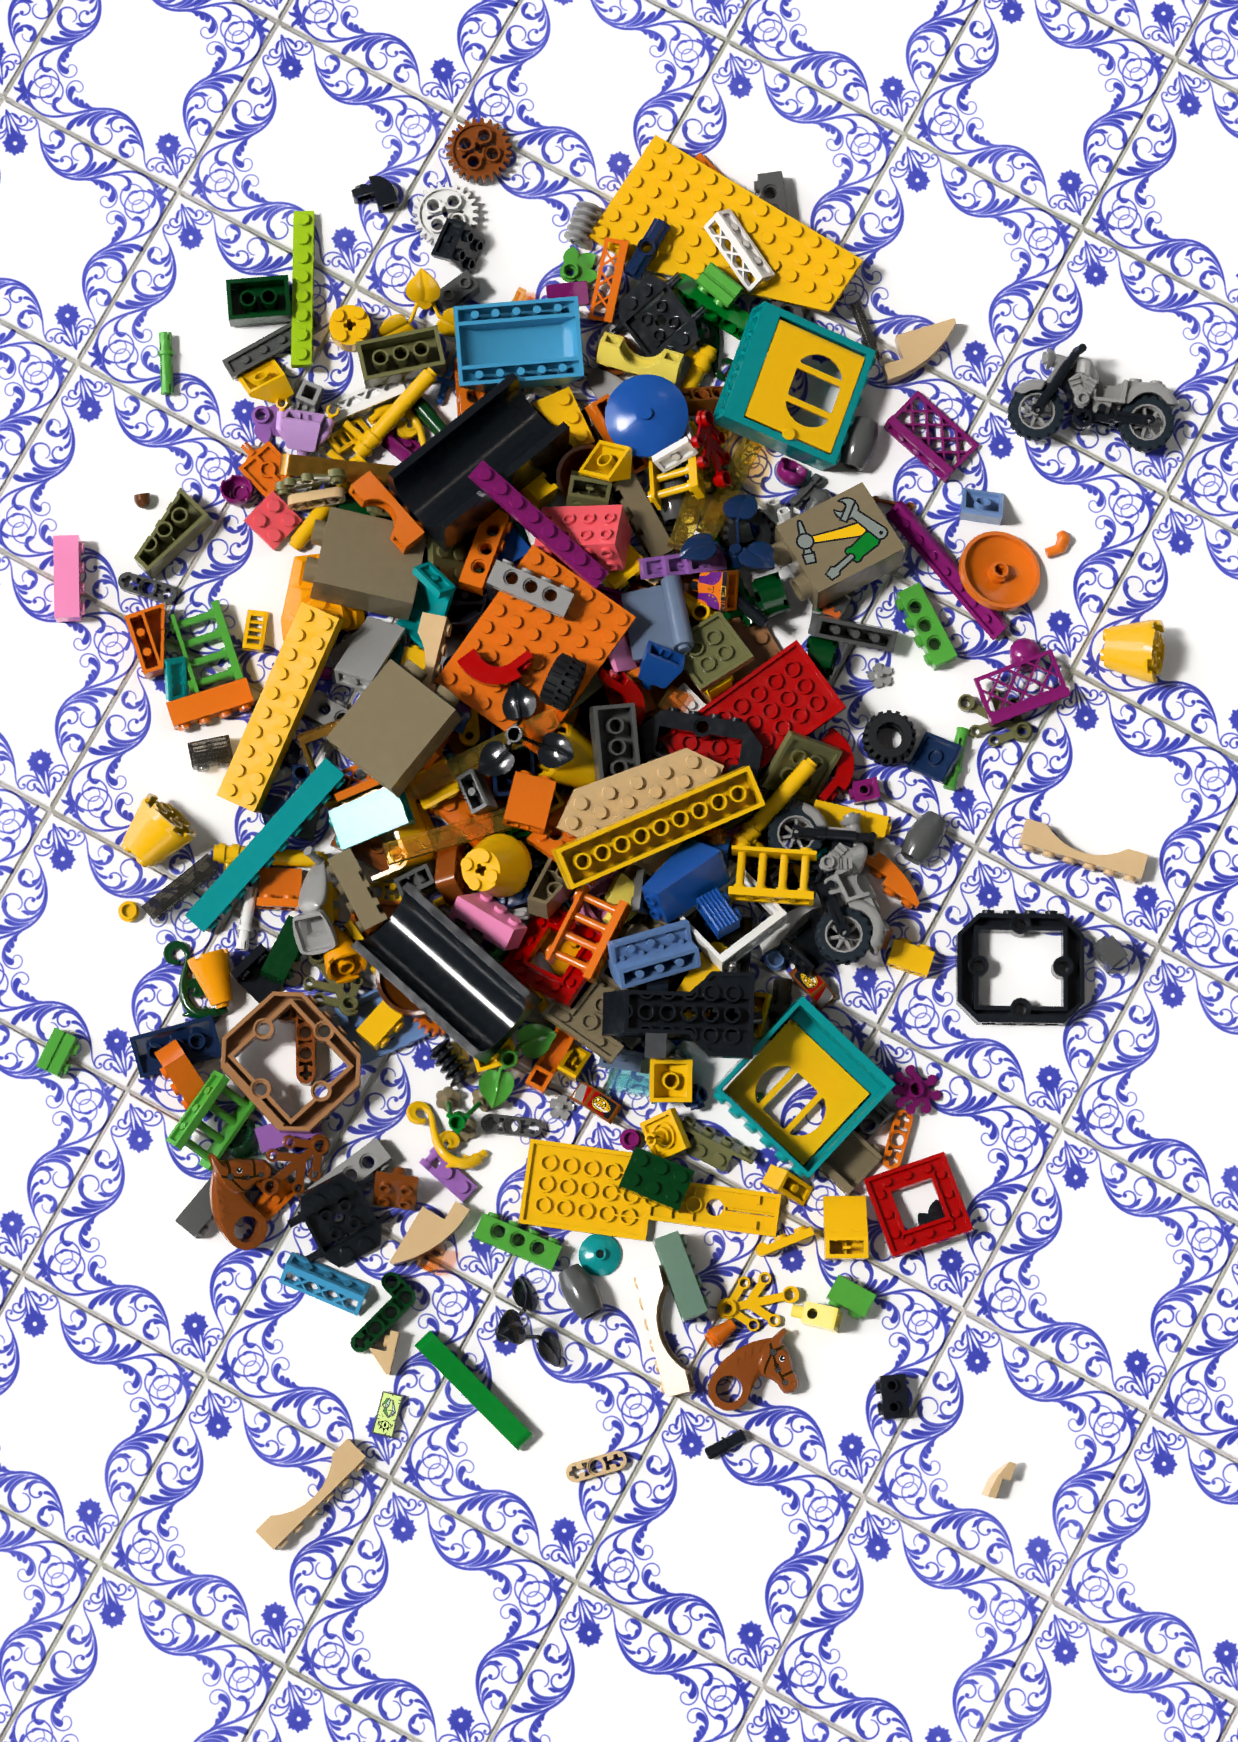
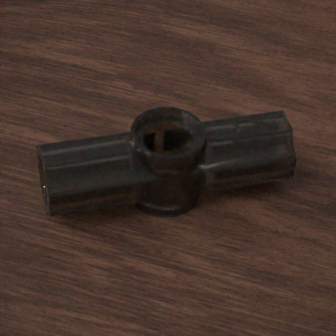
[768,977,793,1041]

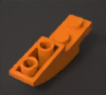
[865,851,920,910]

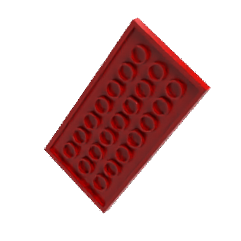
[660,640,846,776]

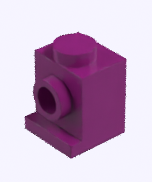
[848,777,880,805]

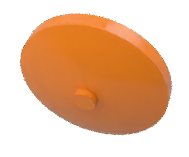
[958,531,1041,611]

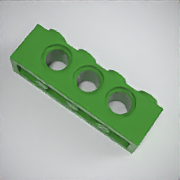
[895,582,958,670]
[473,1212,562,1271]

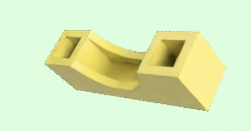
[596,332,684,385]

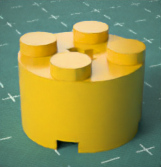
[329,305,372,352]

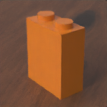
[502,770,557,835]

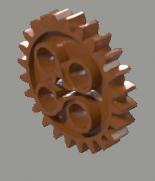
[446,117,512,184]

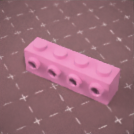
[53,535,85,622]

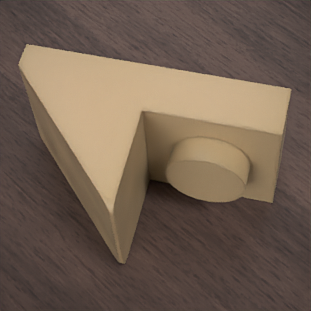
[369,1330,400,1375]

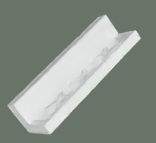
[703,209,775,293]
[321,382,406,428]

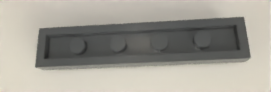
[222,313,323,380]

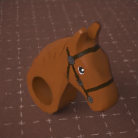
[208,1153,272,1250]
[708,1328,799,1411]

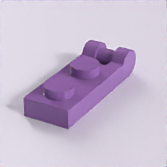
[419,1147,477,1203]

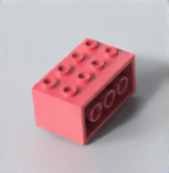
[534,504,632,572]

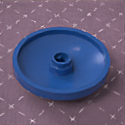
[605,374,689,458]

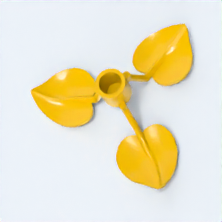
[379,268,456,337]

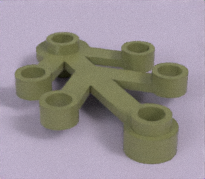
[275,468,347,497]
[957,688,1033,748]
[303,953,363,1016]

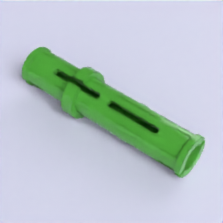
[158,332,174,396]
[943,727,970,791]

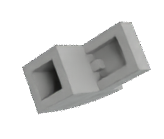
[293,379,324,413]

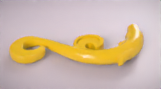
[368,403,427,446]
[406,1101,488,1169]

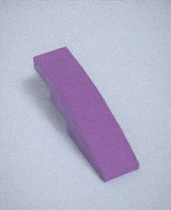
[639,548,727,579]

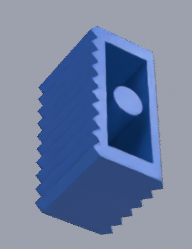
[696,887,742,939]

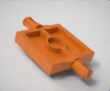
[238,441,295,498]

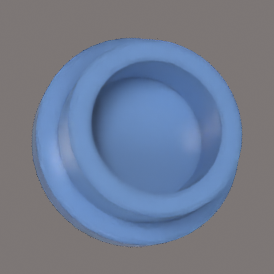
[765,950,786,971]

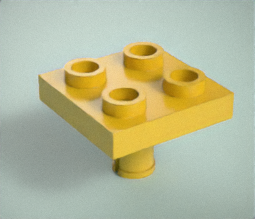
[640,1107,691,1159]

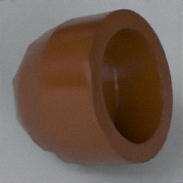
[133,493,151,508]

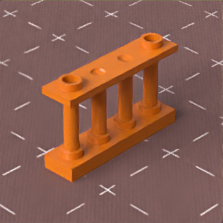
[545,884,632,984]

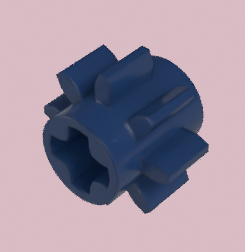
[683,1083,708,1111]

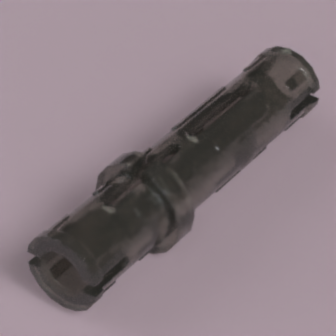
[849,301,883,362]

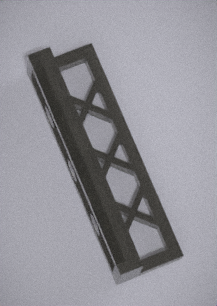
[142,853,221,924]

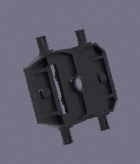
[611,272,708,357]
[287,1172,393,1268]

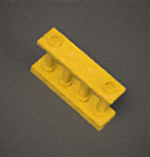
[648,421,705,510]
[728,843,817,906]

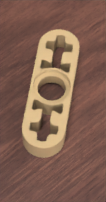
[287,487,346,511]
[566,1451,627,1482]

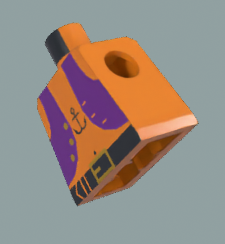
[691,570,739,612]

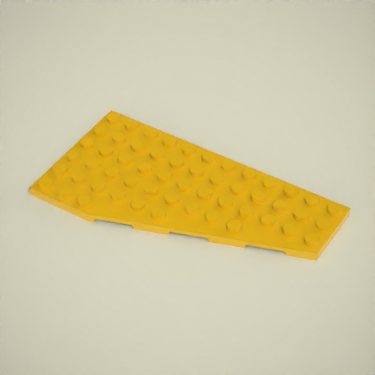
[588,135,863,314]

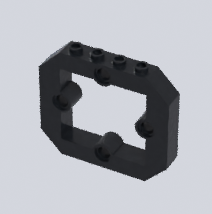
[637,707,764,833]
[955,910,1085,1026]

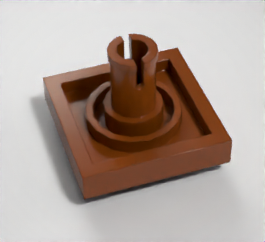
[373,1167,419,1210]

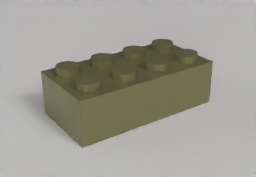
[356,325,447,389]

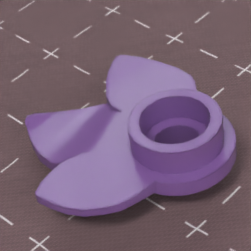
[251,405,286,444]

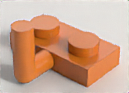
[252,1179,297,1222]

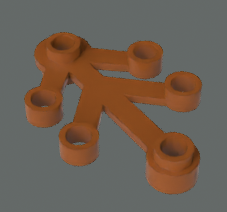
[260,1134,330,1195]

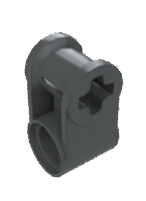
[858,1098,897,1137]

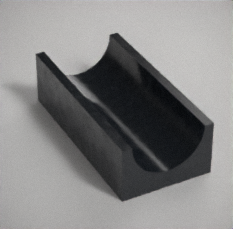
[388,373,570,552]
[351,882,543,1064]

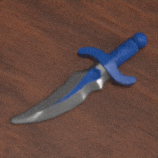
[434,346,457,405]

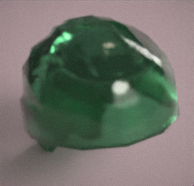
[227,1118,259,1159]

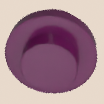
[620,1129,641,1150]

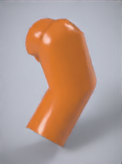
[1045,530,1070,558]

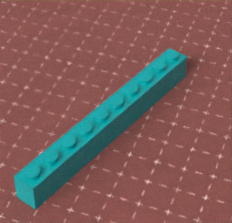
[185,757,346,932]

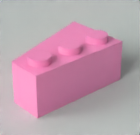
[449,892,528,951]

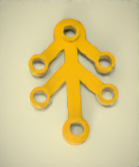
[717,1272,799,1332]

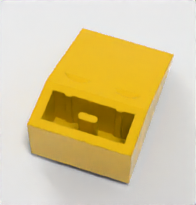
[823,1196,869,1260]

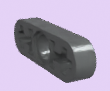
[118,572,177,605]
[481,1114,542,1138]

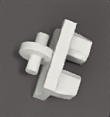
[763,497,795,531]

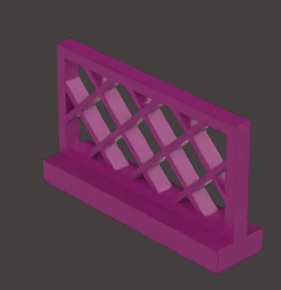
[883,391,979,483]
[973,649,1071,727]

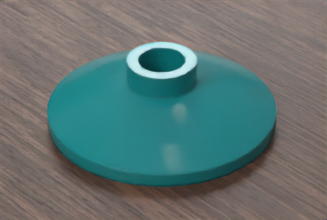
[579,1234,621,1276]

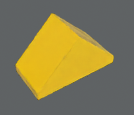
[557,1043,592,1082]

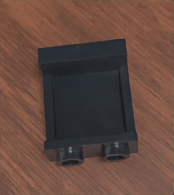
[778,910,843,978]

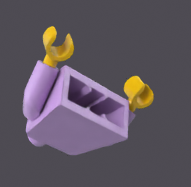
[275,398,340,456]

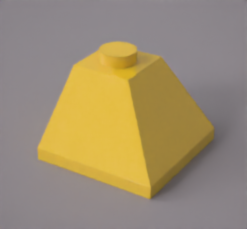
[237,358,294,403]

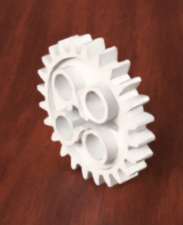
[412,182,479,246]

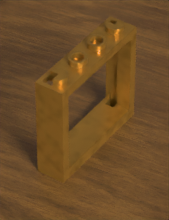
[297,718,382,809]

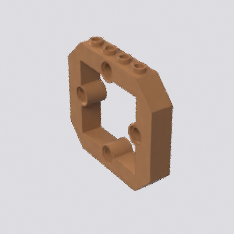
[221,991,362,1134]

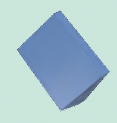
[958,488,1004,525]

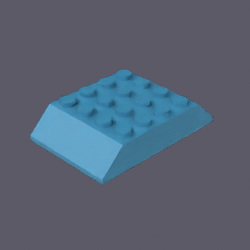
[453,296,584,392]

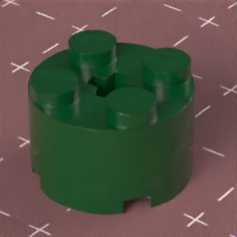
[751,572,791,619]
[806,636,840,681]

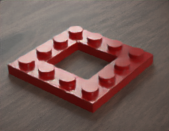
[503,908,602,1008]
[864,1152,973,1259]

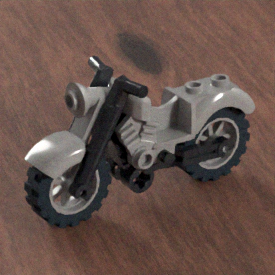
[1007,344,1178,452]
[768,803,890,965]

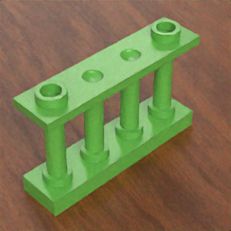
[168,600,244,693]
[166,1070,256,1171]

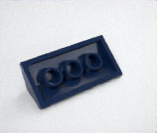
[129,1015,221,1078]

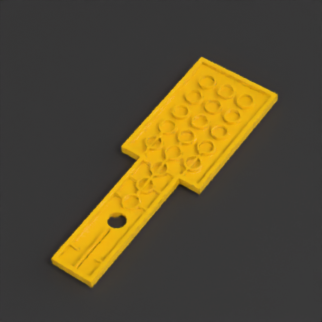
[518,1139,781,1241]

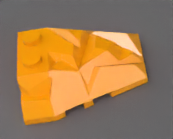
[281,554,365,641]

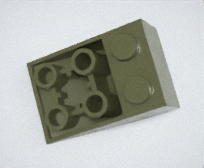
[565,470,612,506]

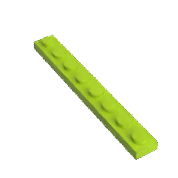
[291,211,315,368]

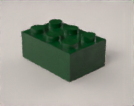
[226,275,292,327]
[619,1146,695,1213]

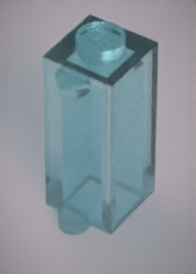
[605,1067,656,1104]

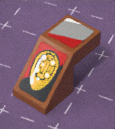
[789,968,836,1011]
[570,1081,622,1124]

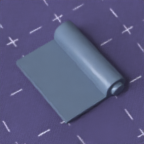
[621,575,694,662]

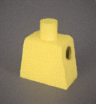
[602,873,637,924]
[791,1301,843,1333]

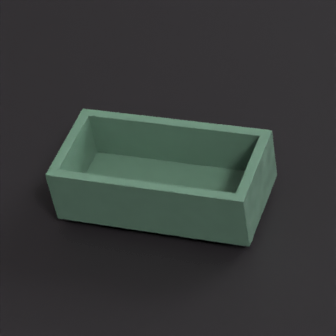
[653,1231,710,1323]

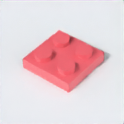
[243,491,302,550]

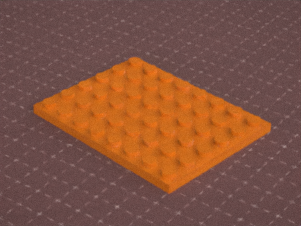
[434,545,636,754]

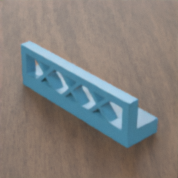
[279,1252,371,1316]

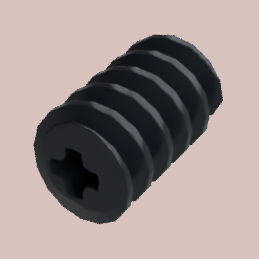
[429,1039,472,1087]

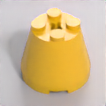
[1100,619,1165,683]
[535,721,595,788]
[121,793,196,868]
[460,833,532,898]

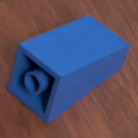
[641,838,731,924]

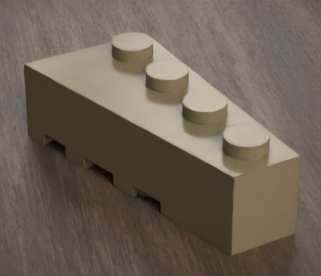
[611,473,677,557]
[527,836,578,919]
[326,848,388,936]

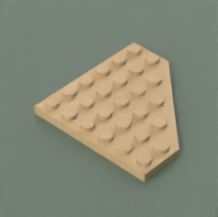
[556,748,724,873]

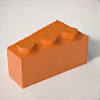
[124,603,166,680]
[154,1039,217,1110]

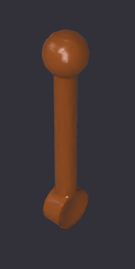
[873,496,914,511]

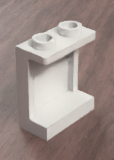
[651,421,699,473]

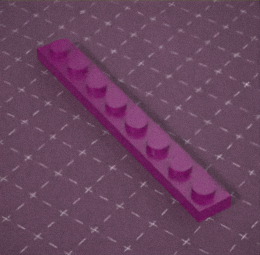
[468,460,609,589]
[886,500,1009,640]

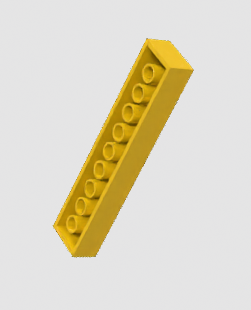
[217,602,344,813]
[551,766,766,890]

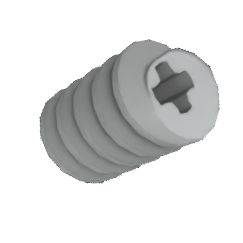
[564,201,602,249]

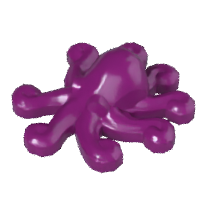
[892,1065,941,1115]

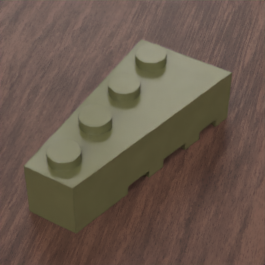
[134,487,213,579]

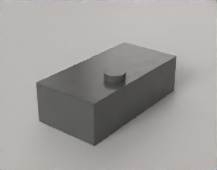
[588,703,641,781]

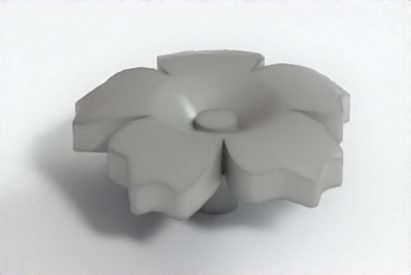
[867,663,893,688]
[549,1094,574,1121]

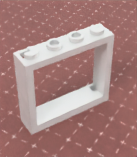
[673,862,787,972]

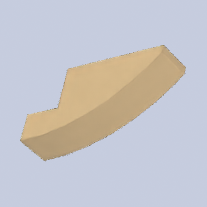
[882,318,956,385]
[390,1201,471,1266]

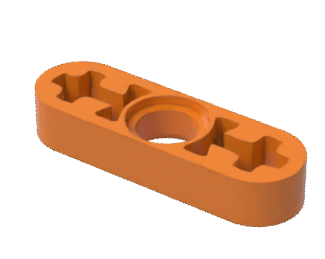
[882,1109,913,1170]

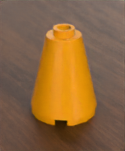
[323,926,367,984]
[187,948,232,1009]

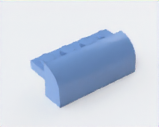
[607,919,701,990]

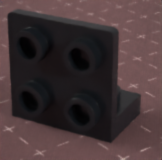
[431,218,485,274]
[230,943,287,1003]

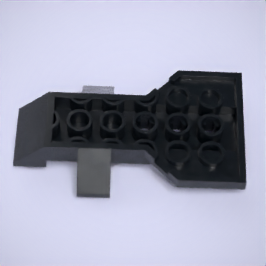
[602,971,755,1059]

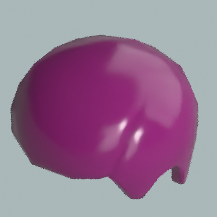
[776,457,807,487]
[220,475,254,506]
[1009,638,1041,672]

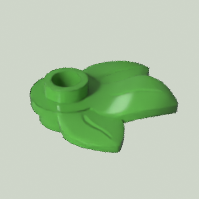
[560,246,597,284]

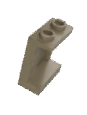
[818,1129,883,1196]

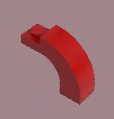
[457,649,534,687]
[597,668,645,730]
[818,727,854,803]

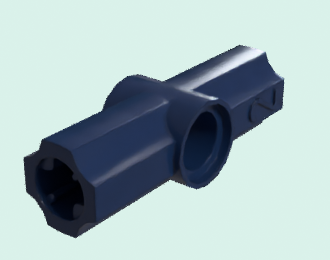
[624,218,671,281]

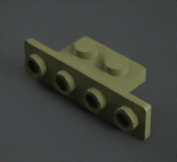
[680,1115,757,1172]

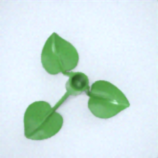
[479,1023,556,1108]

